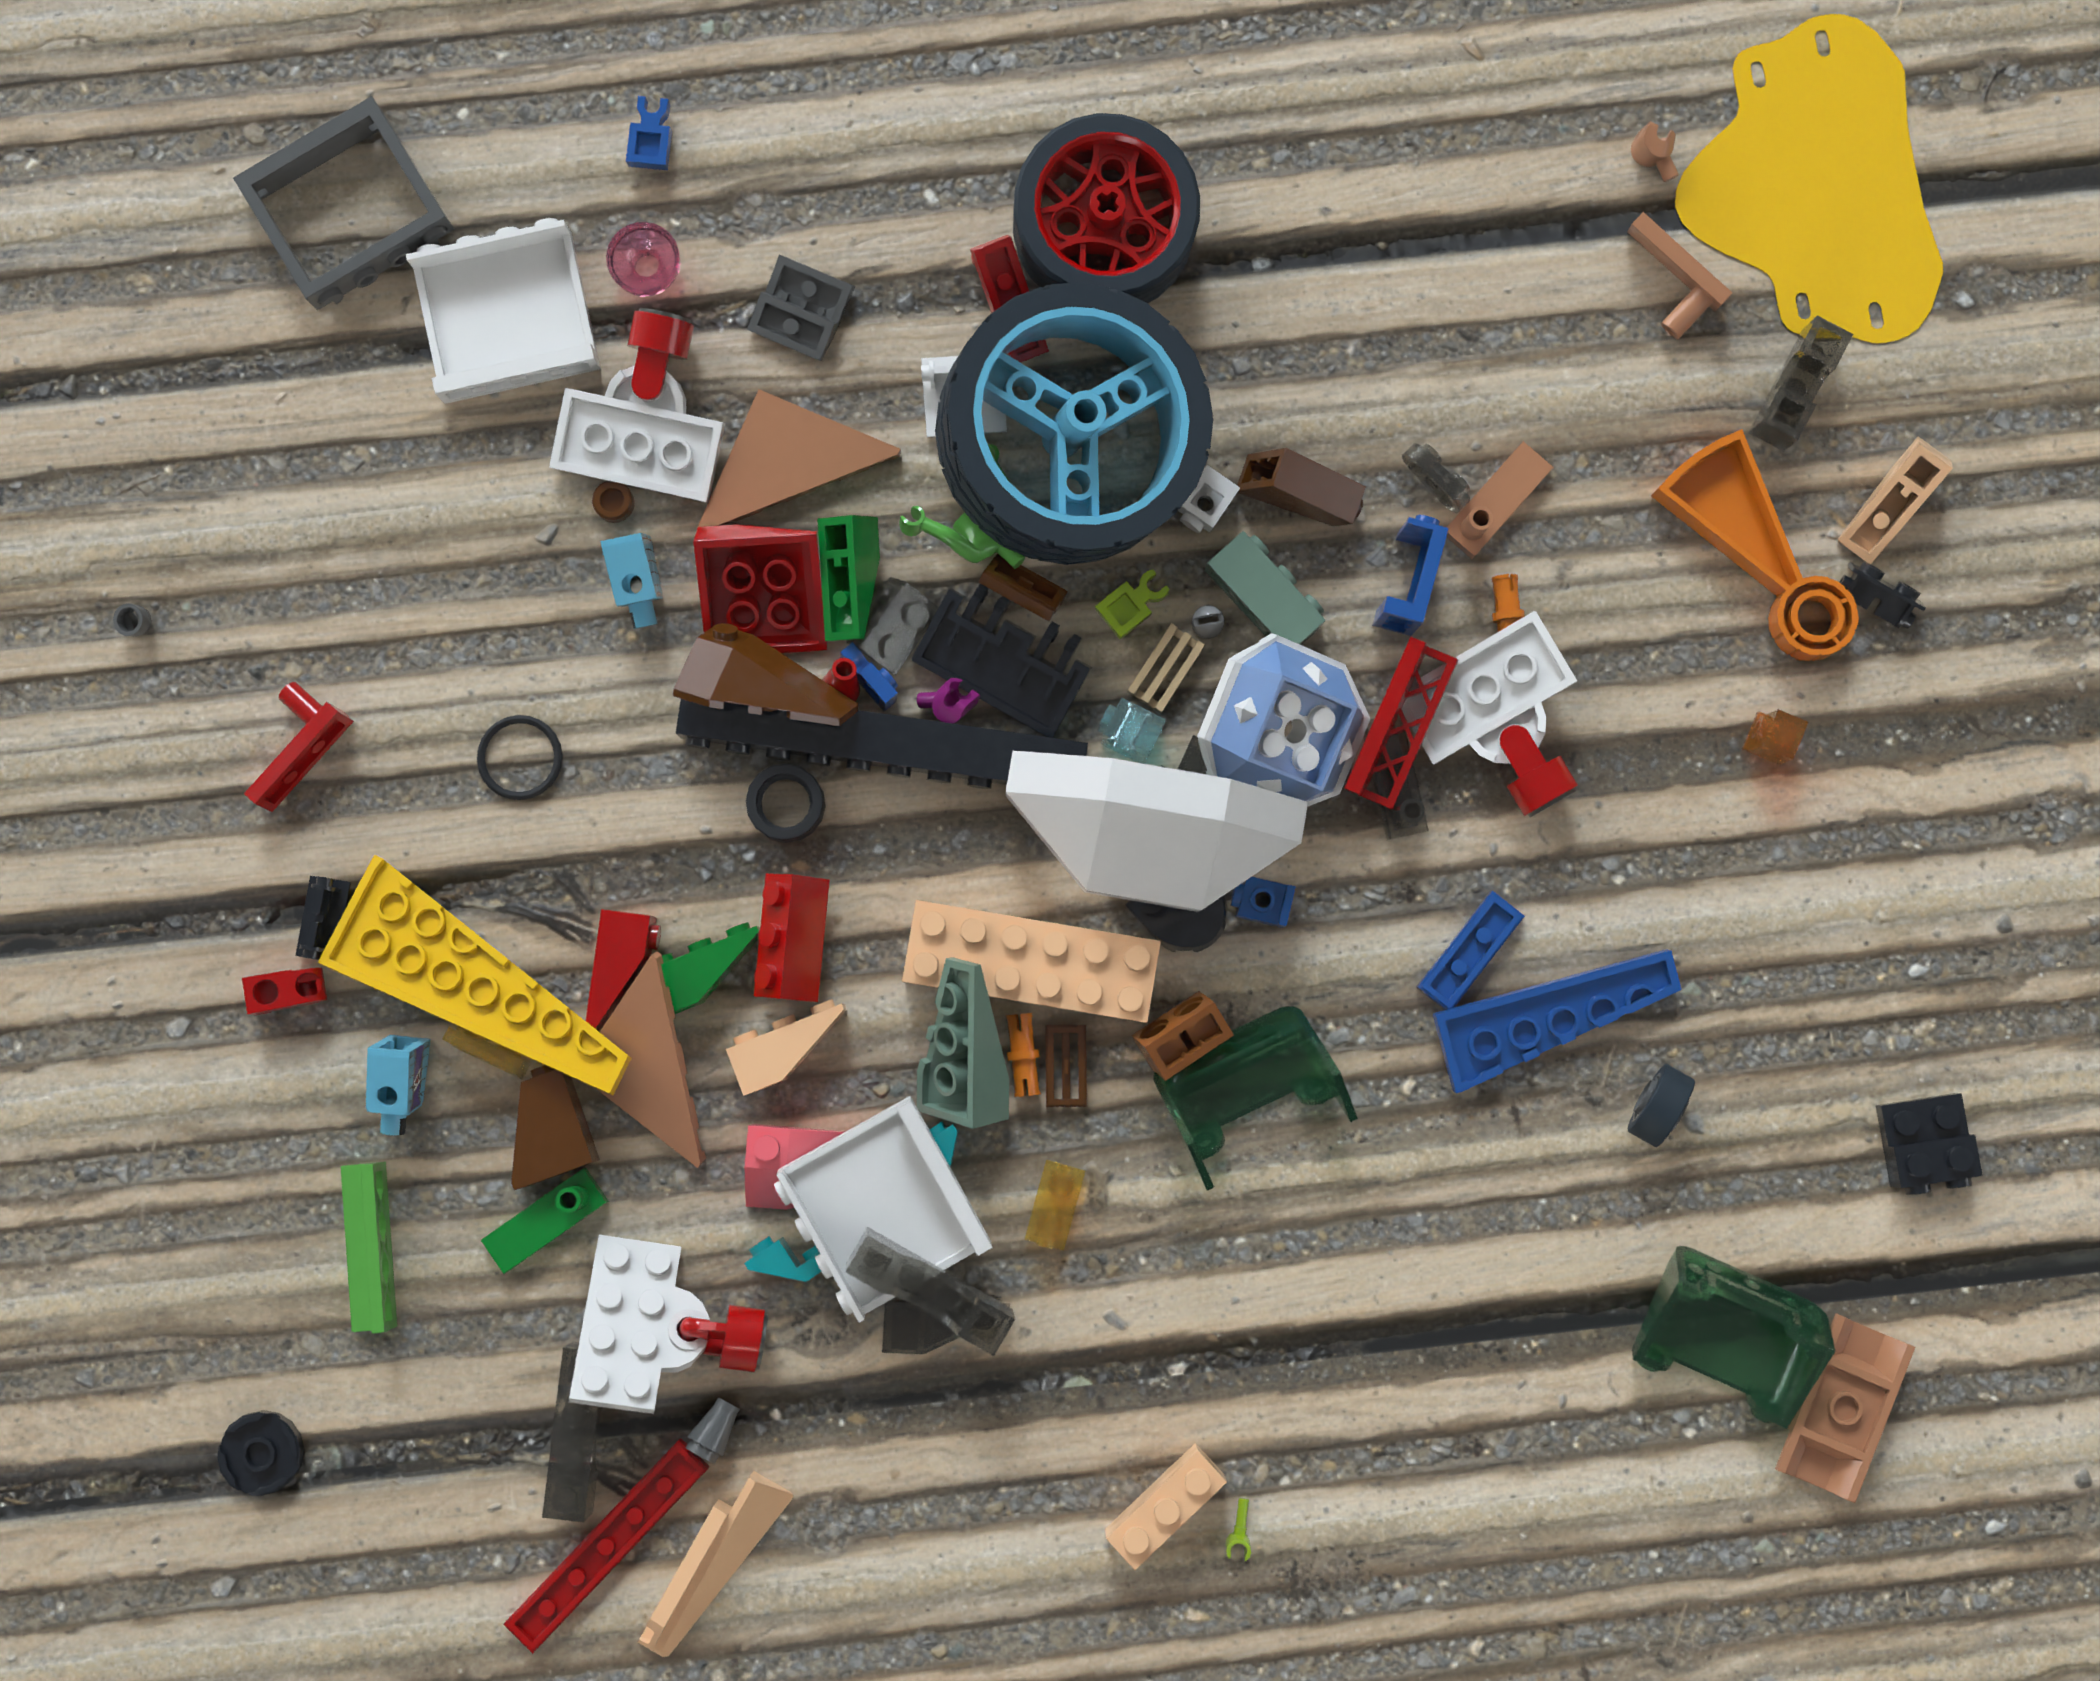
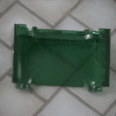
[1632,1246,1835,1429]

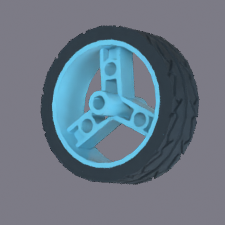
[935,282,1214,565]

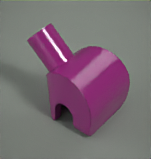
[917,678,980,724]

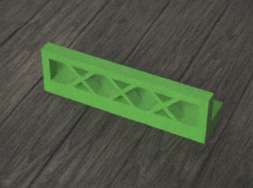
[340,1162,397,1333]

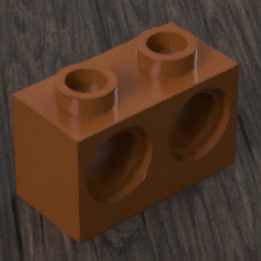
[1131,991,1234,1081]

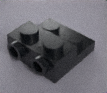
[1876,1093,1983,1195]

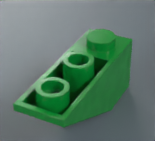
[661,922,760,1014]

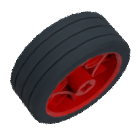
[1013,113,1200,304]

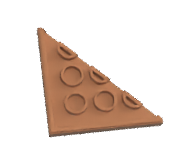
[696,389,901,530]
[597,951,706,1168]

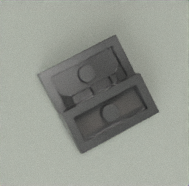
[747,254,855,361]

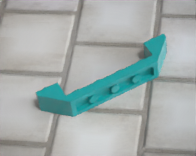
[744,1121,959,1282]

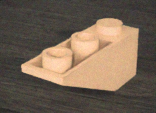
[726,999,847,1096]

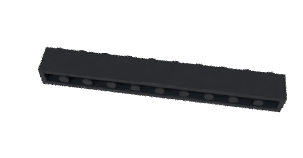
[675,699,1088,789]

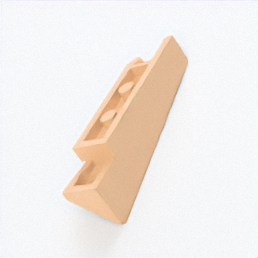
[638,1471,793,1657]

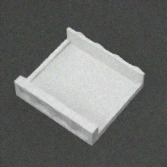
[406,218,601,404]
[774,1096,992,1322]

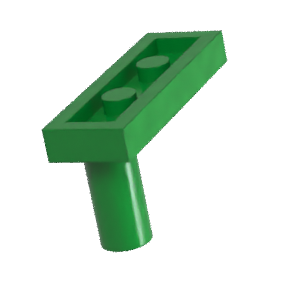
[481,1168,609,1274]

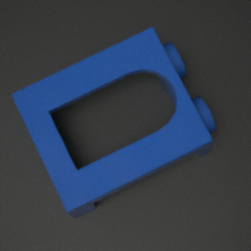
[1372,515,1449,636]

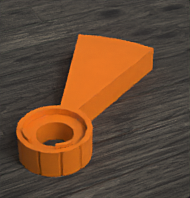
[1651,429,1859,661]

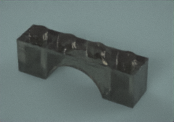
[846,1227,1015,1356]
[542,1342,602,1522]

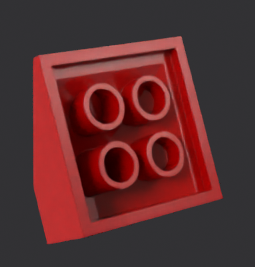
[693,524,828,653]

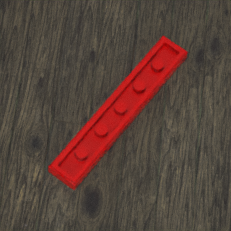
[503,1438,710,1654]

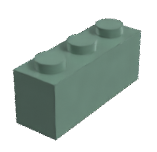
[1205,531,1326,645]

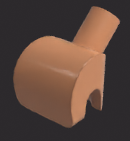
[1631,121,1679,183]

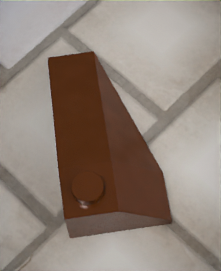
[673,623,859,726]

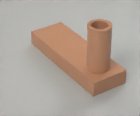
[1627,212,1732,339]
[1447,441,1554,559]

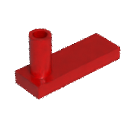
[970,235,1049,363]
[244,682,354,812]

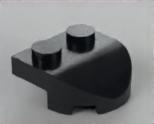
[1125,895,1227,952]

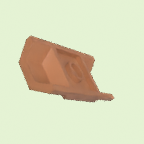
[1775,1313,1916,1503]

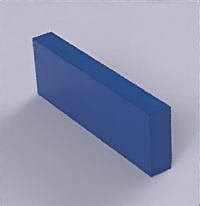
[1416,891,1525,1010]

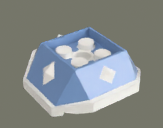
[1197,633,1370,807]

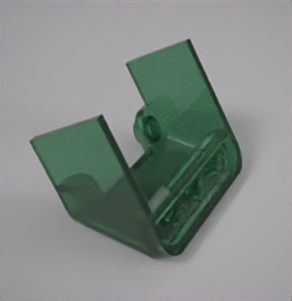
[1153,1006,1358,1191]

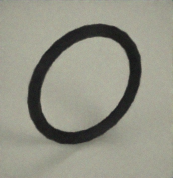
[477,715,563,800]

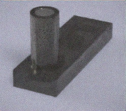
[1363,716,1429,841]

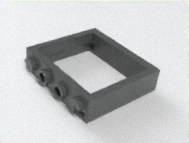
[233,96,454,310]

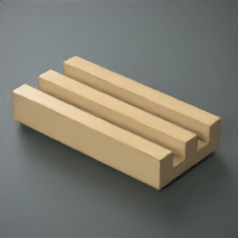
[1127,623,1205,714]

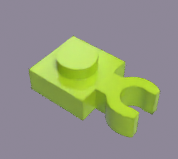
[1095,569,1169,640]

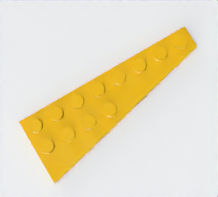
[318,855,632,1096]

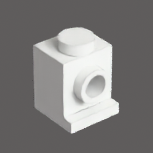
[1178,465,1240,533]

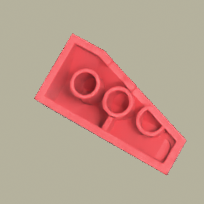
[744,1124,846,1210]

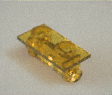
[1024,1159,1086,1251]

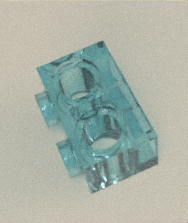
[1098,697,1166,764]

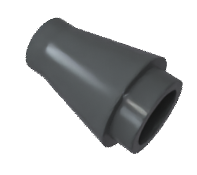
[686,1397,740,1464]

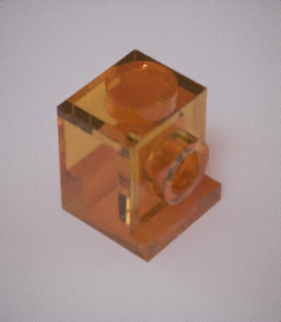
[1742,709,1809,765]

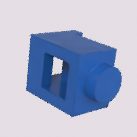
[1230,877,1296,928]

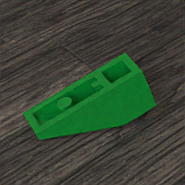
[817,515,880,641]

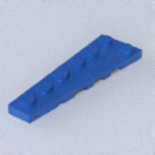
[1433,949,1682,1093]

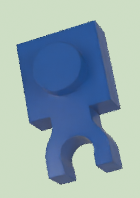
[626,96,672,171]
[840,642,898,712]

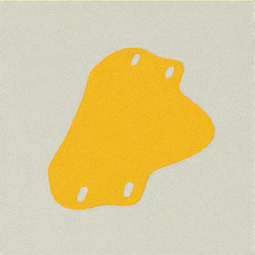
[1675,14,1943,343]

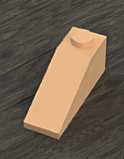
[1838,437,1953,564]

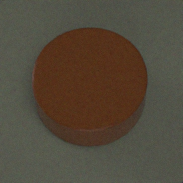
[592,481,635,523]

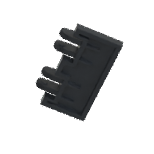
[911,584,1092,738]

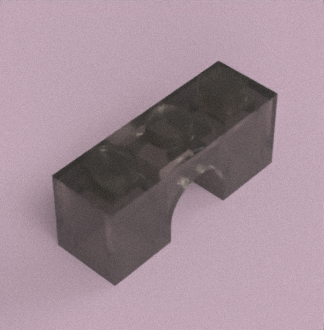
[1748,315,1853,451]

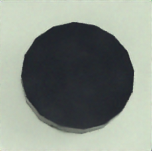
[217,1410,304,1497]

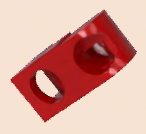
[242,967,327,1016]

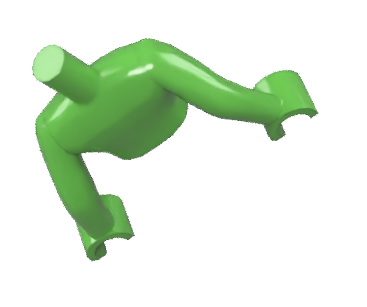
[899,444,1025,569]

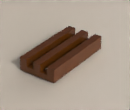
[979,553,1068,622]
[1045,1025,1087,1107]

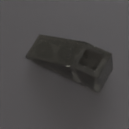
[882,1291,1010,1354]

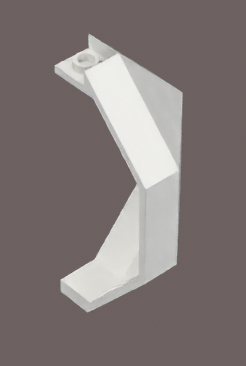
[1005,751,1308,912]

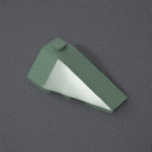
[917,957,1009,1129]

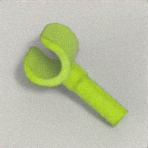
[1225,1498,1251,1561]

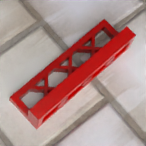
[1344,636,1459,810]

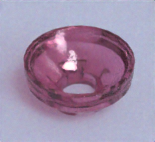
[606,222,680,297]

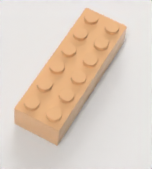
[902,900,1161,1023]

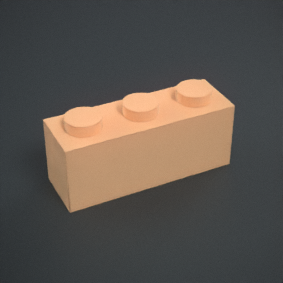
[1105,1443,1227,1570]

